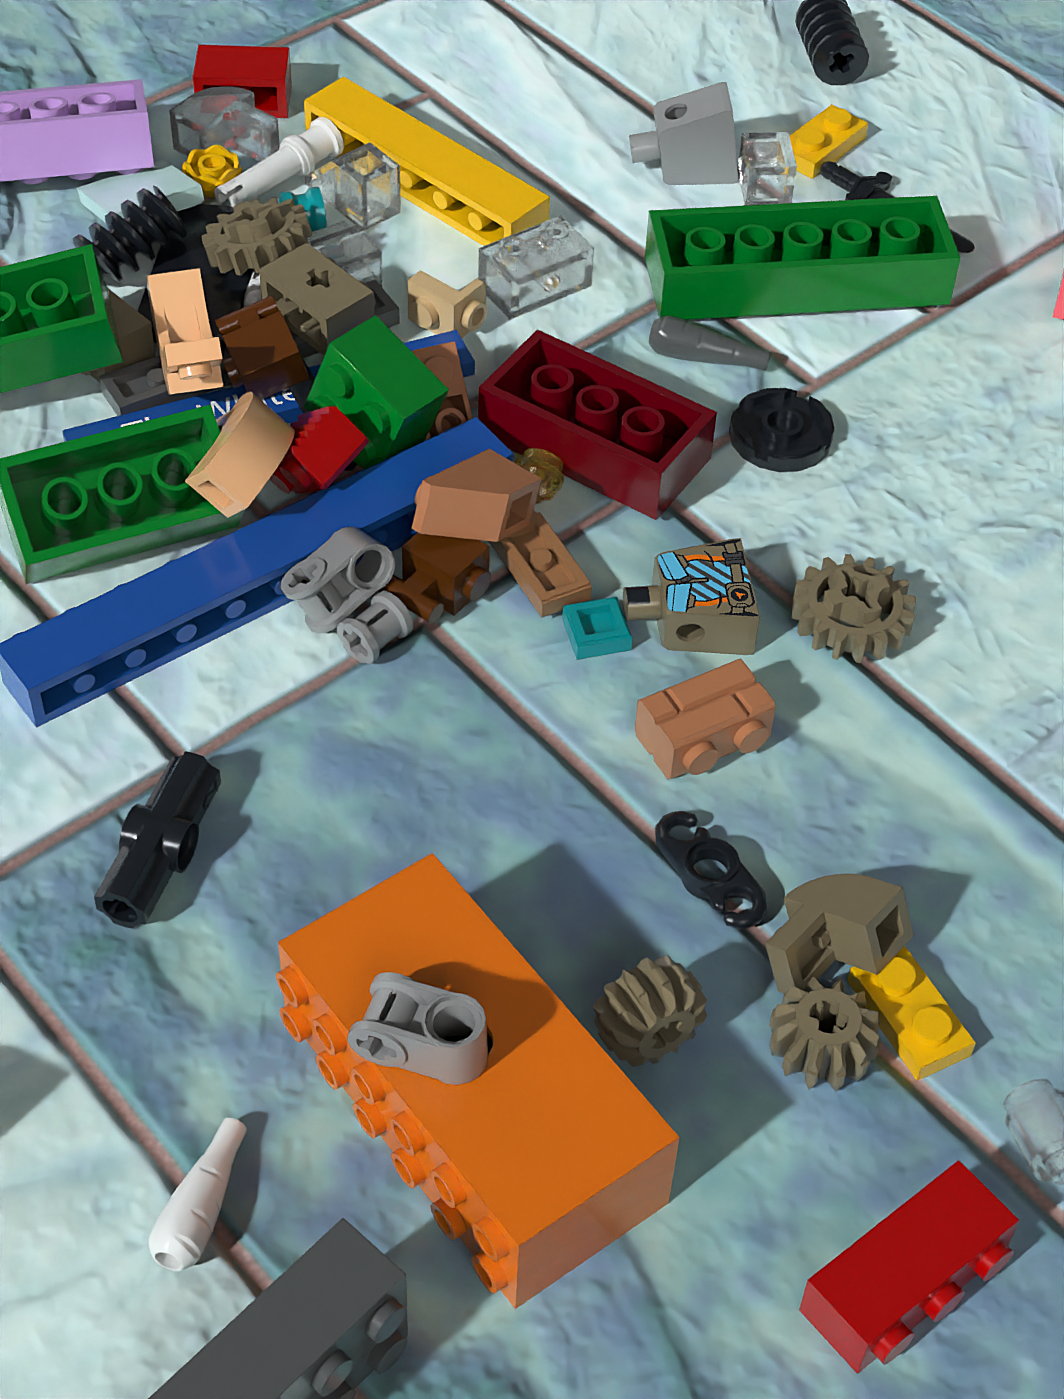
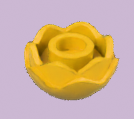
[182,145,242,197]

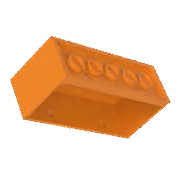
[276,853,680,1309]

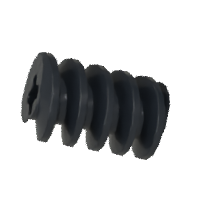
[795,0,869,85]
[73,185,187,284]

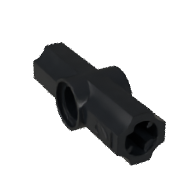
[94,751,221,929]

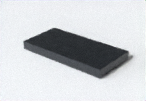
[137,204,254,343]

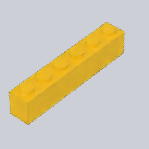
[304,76,550,262]

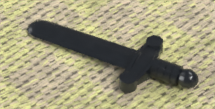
[820,161,975,253]

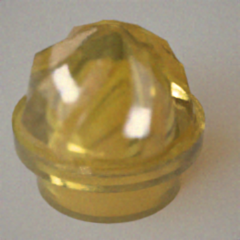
[514,448,564,504]

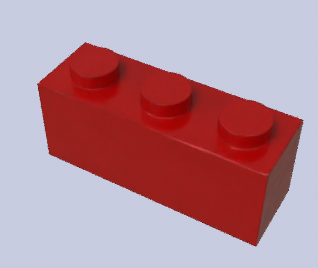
[799,1160,1019,1374]

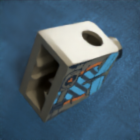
[623,538,760,655]

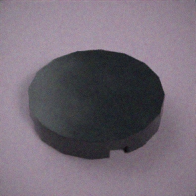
[729,388,835,472]

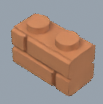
[635,658,776,779]

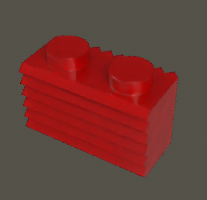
[270,406,369,495]

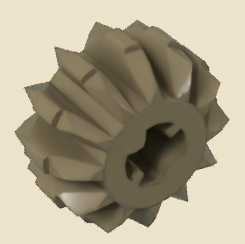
[593,955,707,1067]
[769,976,881,1092]

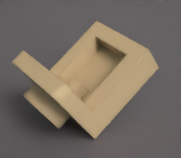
[407,270,487,338]

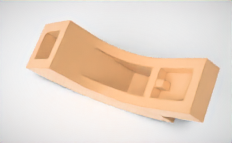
[147,268,223,395]
[185,392,295,518]

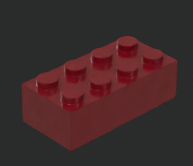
[478,329,717,520]

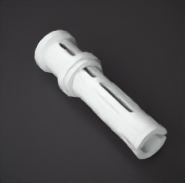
[214,117,344,207]

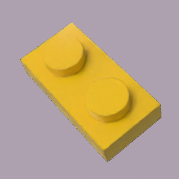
[775,104,868,179]
[847,946,976,1081]

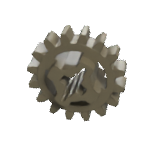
[201,197,312,275]
[791,554,916,663]

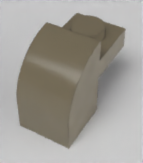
[765,874,914,994]

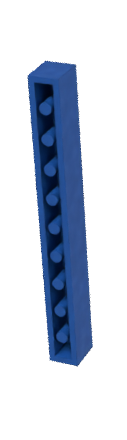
[0,417,514,728]

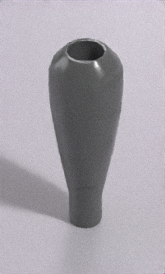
[649,315,771,371]

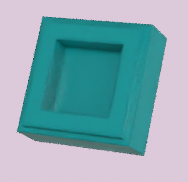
[562,596,632,660]

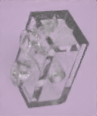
[478,215,594,320]

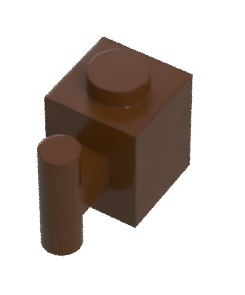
[215,295,310,400]
[378,533,491,624]

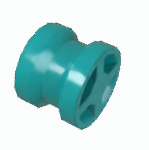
[279,187,327,237]

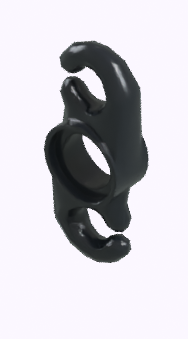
[655,811,767,929]

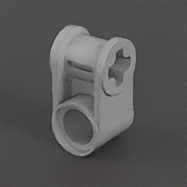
[281,527,395,634]
[347,972,488,1085]

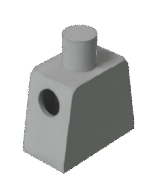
[629,82,739,185]

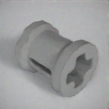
[337,591,413,664]

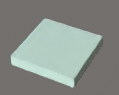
[77,159,204,223]

